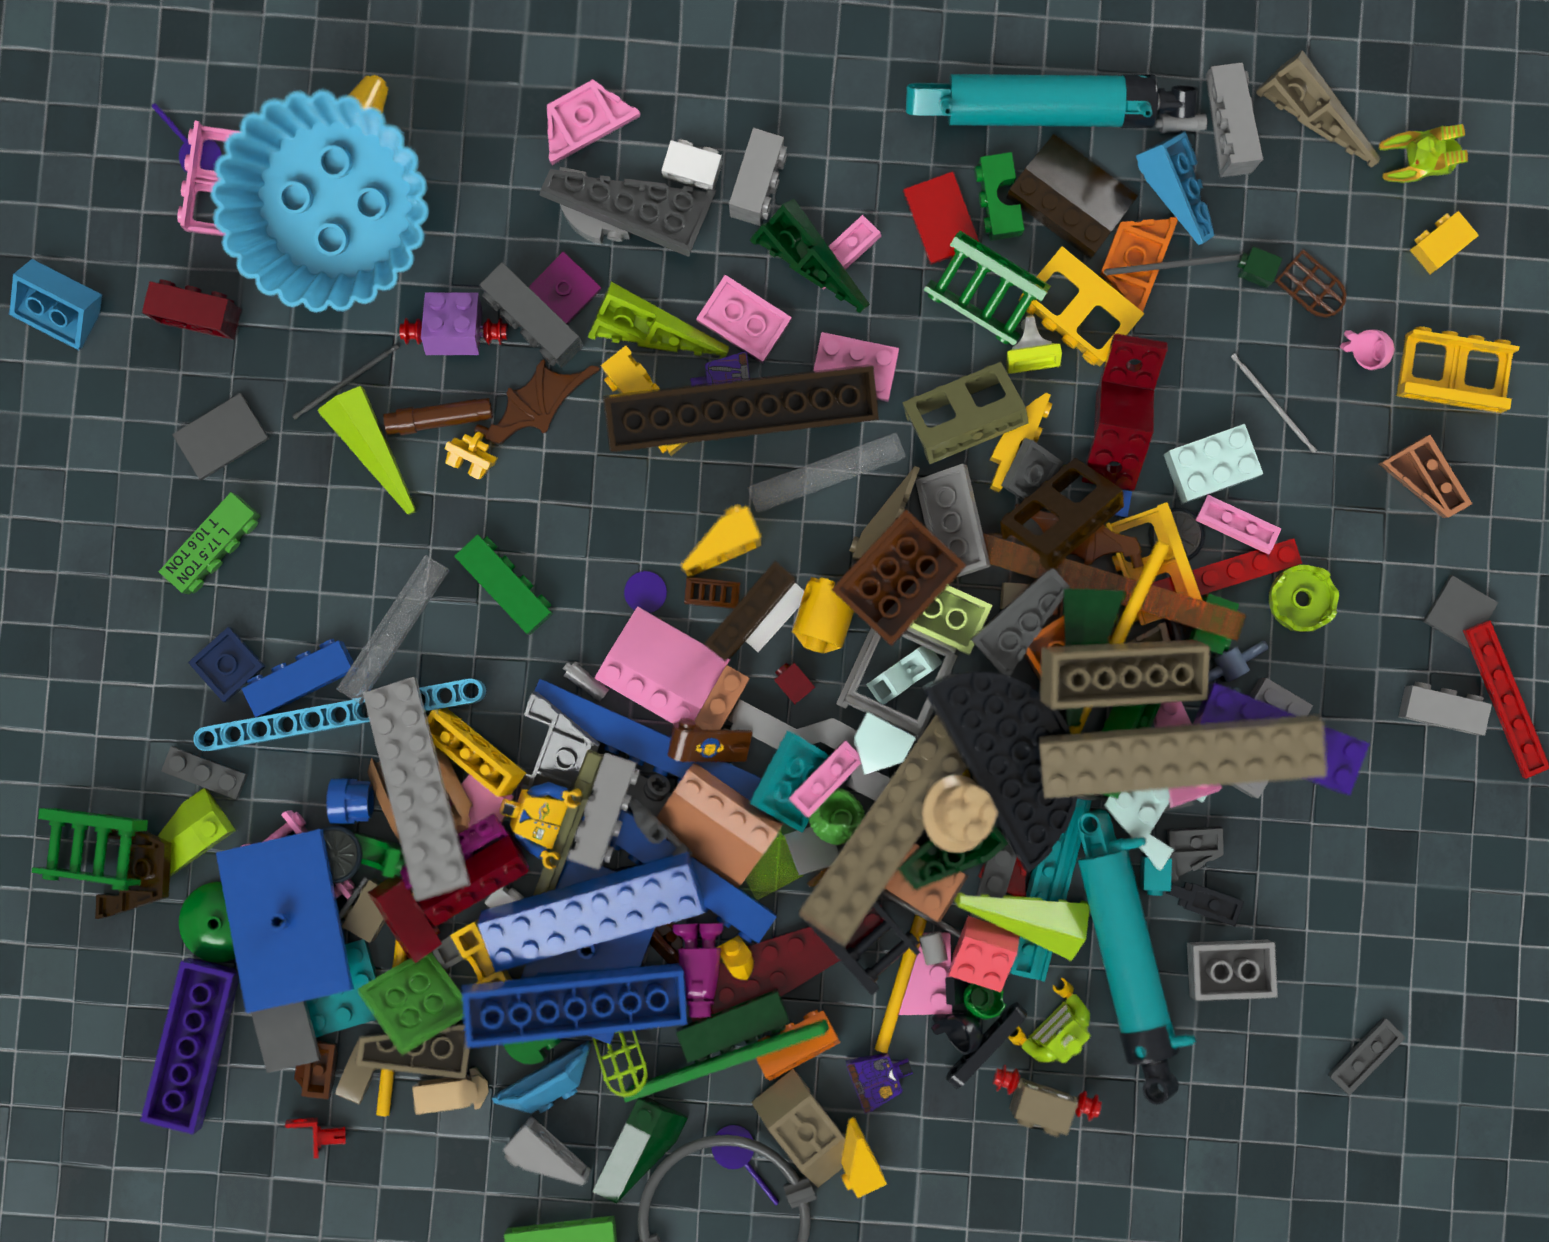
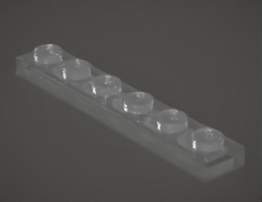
[747,432,906,513]
[337,555,449,704]

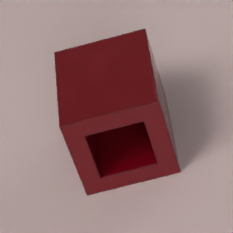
[774,663,815,705]

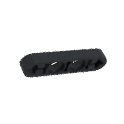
[946,1002,1027,1089]

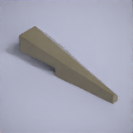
[1256,50,1380,167]

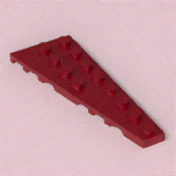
[685,904,884,1022]

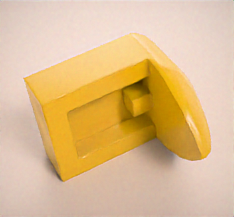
[716,935,754,980]

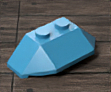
[492,1040,591,1113]

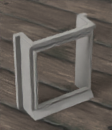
[836,628,957,741]

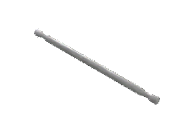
[1231,353,1317,453]

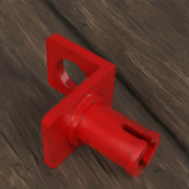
[285,1117,346,1159]

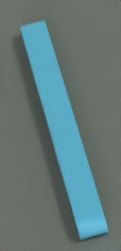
[194,679,486,751]

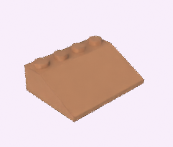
[657,762,783,888]

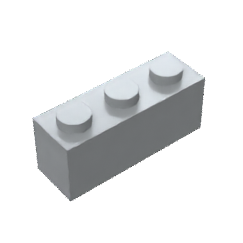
[1398,682,1492,736]

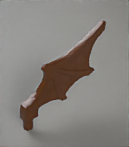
[474,359,600,444]
[1015,503,1144,569]

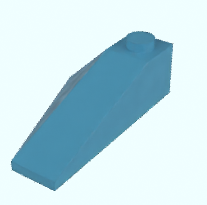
[1136,131,1214,245]

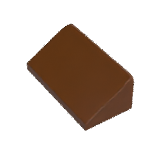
[650,922,683,964]

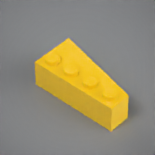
[601,346,687,456]

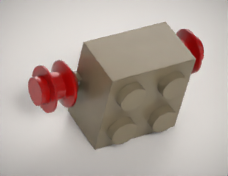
[993,1064,1102,1137]

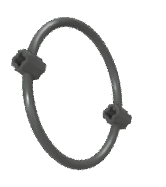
[634,1135,817,1242]

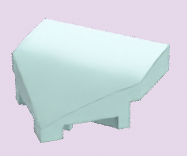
[854,712,916,774]

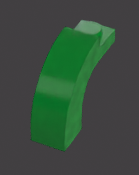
[350,830,406,878]

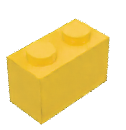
[1410,211,1479,274]

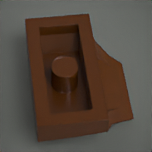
[294,1042,338,1099]

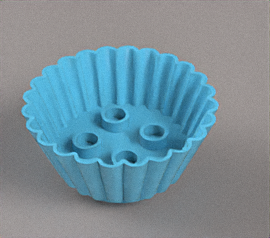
[211,90,428,312]

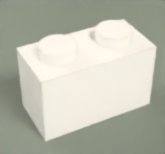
[662,139,722,190]

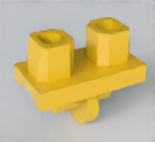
[444,431,497,479]

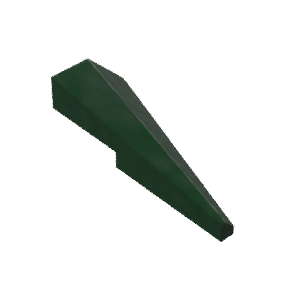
[750,199,870,313]
[1064,589,1126,727]

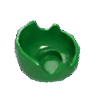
[964,983,1006,1020]

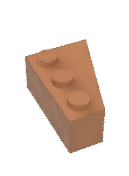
[1378,435,1472,518]

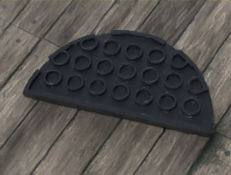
[922,671,1078,872]

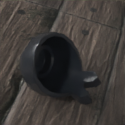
[931,1013,983,1055]

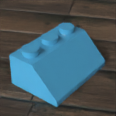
[9,259,102,350]

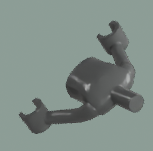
[629,799,692,857]

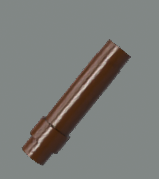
[383,398,493,435]

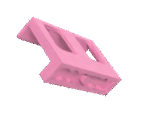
[177,121,241,236]

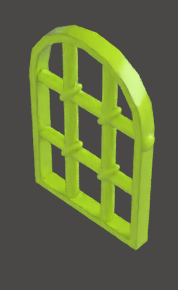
[592,1030,648,1097]

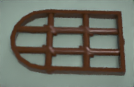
[1274,249,1347,318]

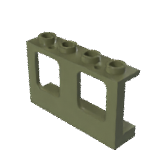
[902,362,1029,464]

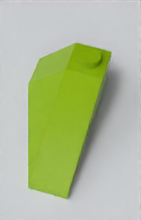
[158,788,236,877]

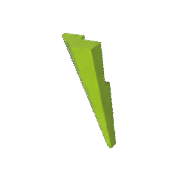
[318,386,417,515]
[954,893,1090,961]

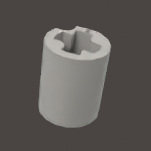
[919,931,948,965]

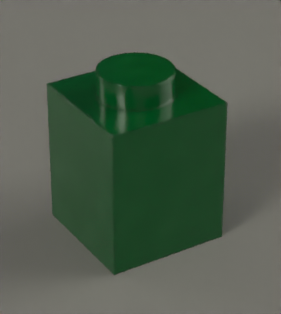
[1237,247,1283,288]

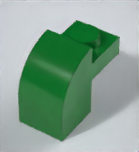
[503,1038,561,1064]

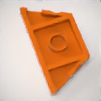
[1100,217,1178,312]

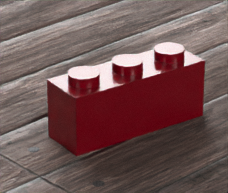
[367,875,442,963]

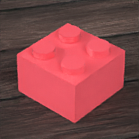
[949,916,1019,992]

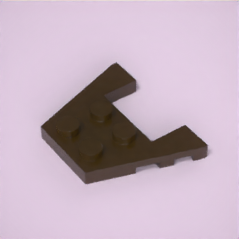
[95,814,171,919]

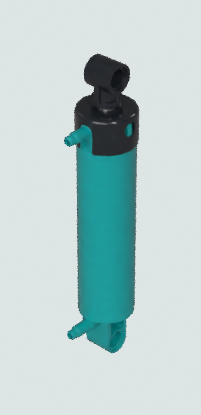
[906,74,1198,128]
[1078,809,1196,1105]

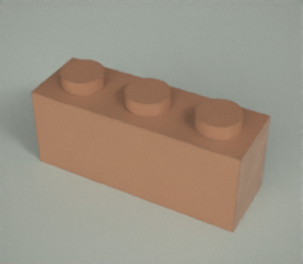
[694,665,750,730]

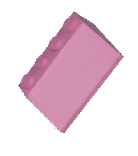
[594,606,730,724]

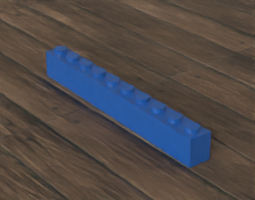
[534,679,773,817]

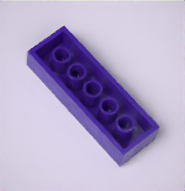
[1193,683,1369,795]
[140,958,240,1134]

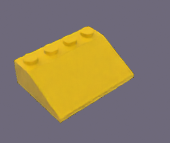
[682,505,761,577]

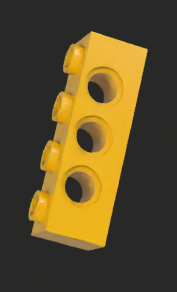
[427,708,526,797]

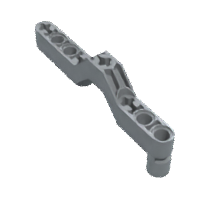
[723,699,891,801]

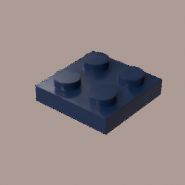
[188,627,266,702]

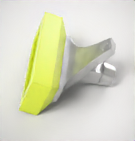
[1006,315,1062,374]

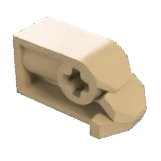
[412,1067,489,1114]

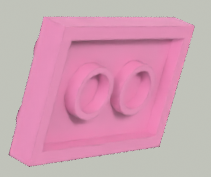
[696,275,792,363]
[813,332,899,401]

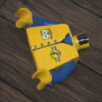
[499,782,582,869]

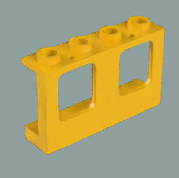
[1019,246,1145,367]
[1397,327,1520,413]
[1106,502,1204,626]

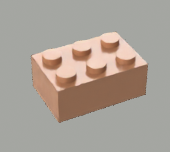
[885,843,968,922]

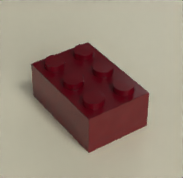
[142,279,242,340]

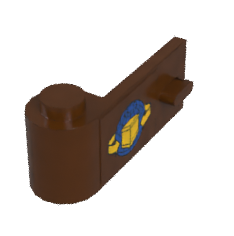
[667,718,753,762]

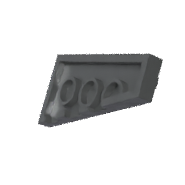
[970,568,1070,677]

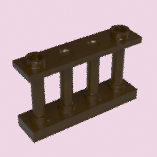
[704,561,796,662]

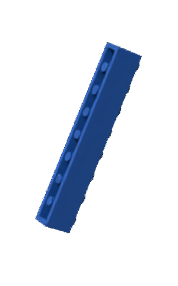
[581,810,777,943]

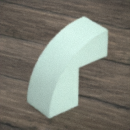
[866,646,942,705]

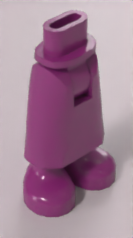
[673,923,723,1017]

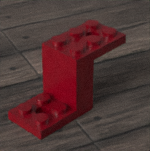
[1082,333,1168,491]

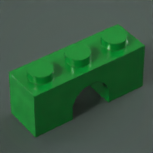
[974,152,1024,241]

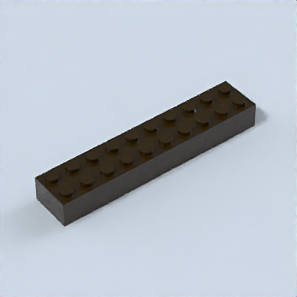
[603,364,879,452]

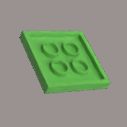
[358,952,464,1055]

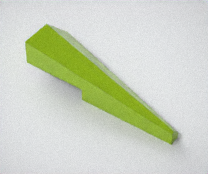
[588,282,729,359]

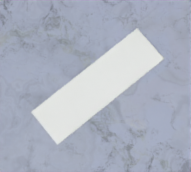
[746,583,804,652]

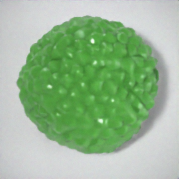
[809,788,866,845]

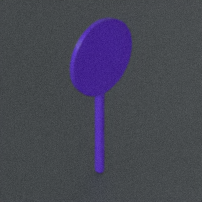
[152,103,222,173]
[624,571,667,613]
[711,1125,779,1205]

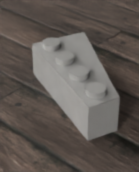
[1206,63,1263,177]
[567,753,640,869]

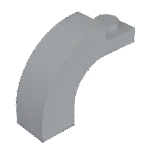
[559,167,631,245]

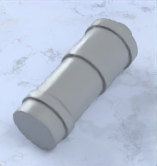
[1155,113,1207,133]
[563,661,609,702]

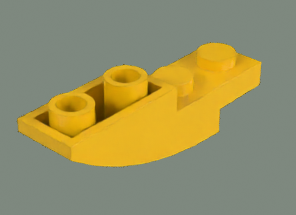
[989,393,1052,492]

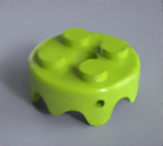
[1269,565,1339,632]

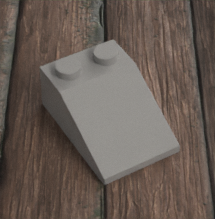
[503,1116,591,1185]

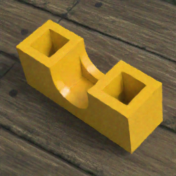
[450,919,512,984]

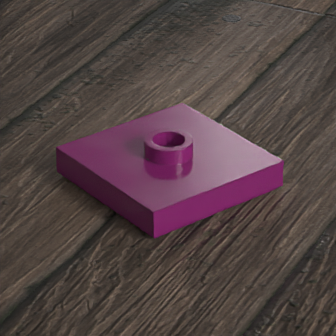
[528,252,602,325]

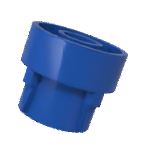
[327,779,374,824]

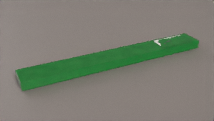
[623,1019,829,1103]

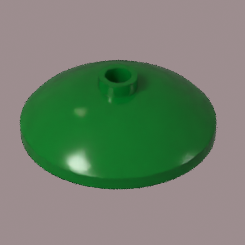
[179,881,236,963]

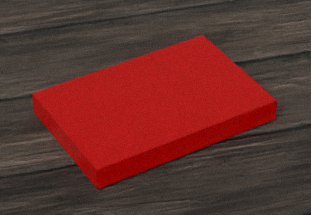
[903,172,979,265]

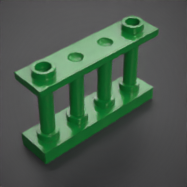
[924,231,1051,345]
[31,808,148,890]

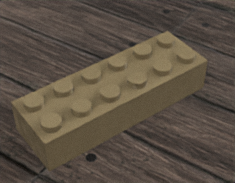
[1040,640,1210,709]

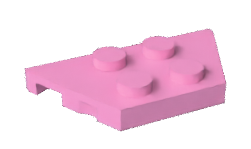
[547,80,640,165]

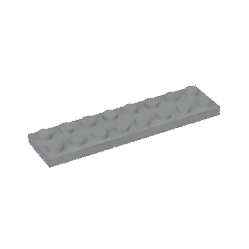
[363,677,471,901]

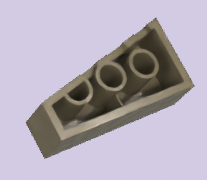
[355,1023,470,1079]

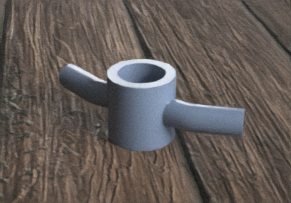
[1208,641,1268,683]

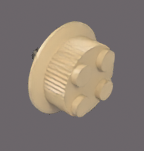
[922,775,997,852]

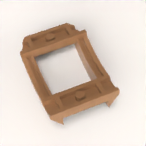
[367,745,473,844]

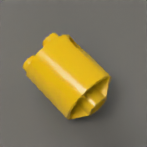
[791,577,854,654]

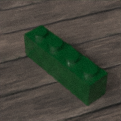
[676,989,789,1064]

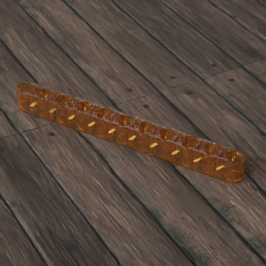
[983,533,1246,641]

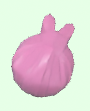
[1340,330,1395,370]

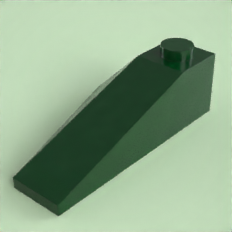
[897,824,1008,890]

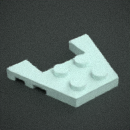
[1104,789,1207,871]

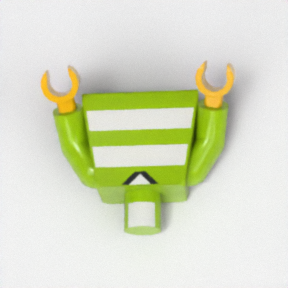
[1008,978,1091,1063]

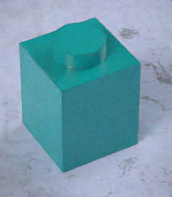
[1139,856,1172,896]

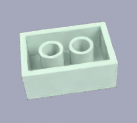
[1164,424,1263,504]

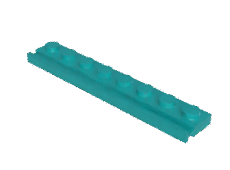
[1009,794,1093,982]

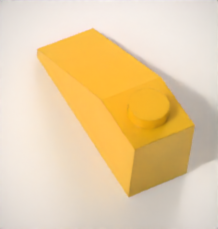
[841,1117,887,1198]

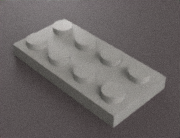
[915,464,991,578]

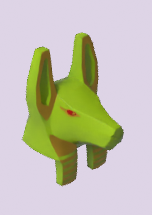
[1379,124,1468,183]

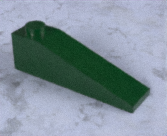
[592,1096,688,1204]

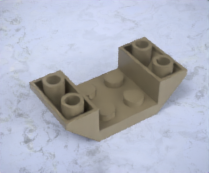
[751,1068,846,1188]

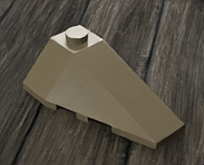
[849,466,920,561]

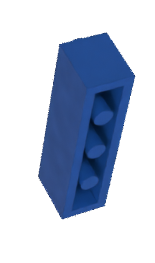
[242,639,357,717]

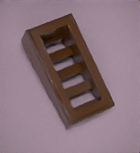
[684,577,740,609]

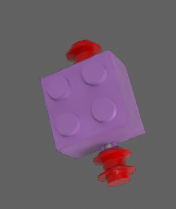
[399,293,508,355]

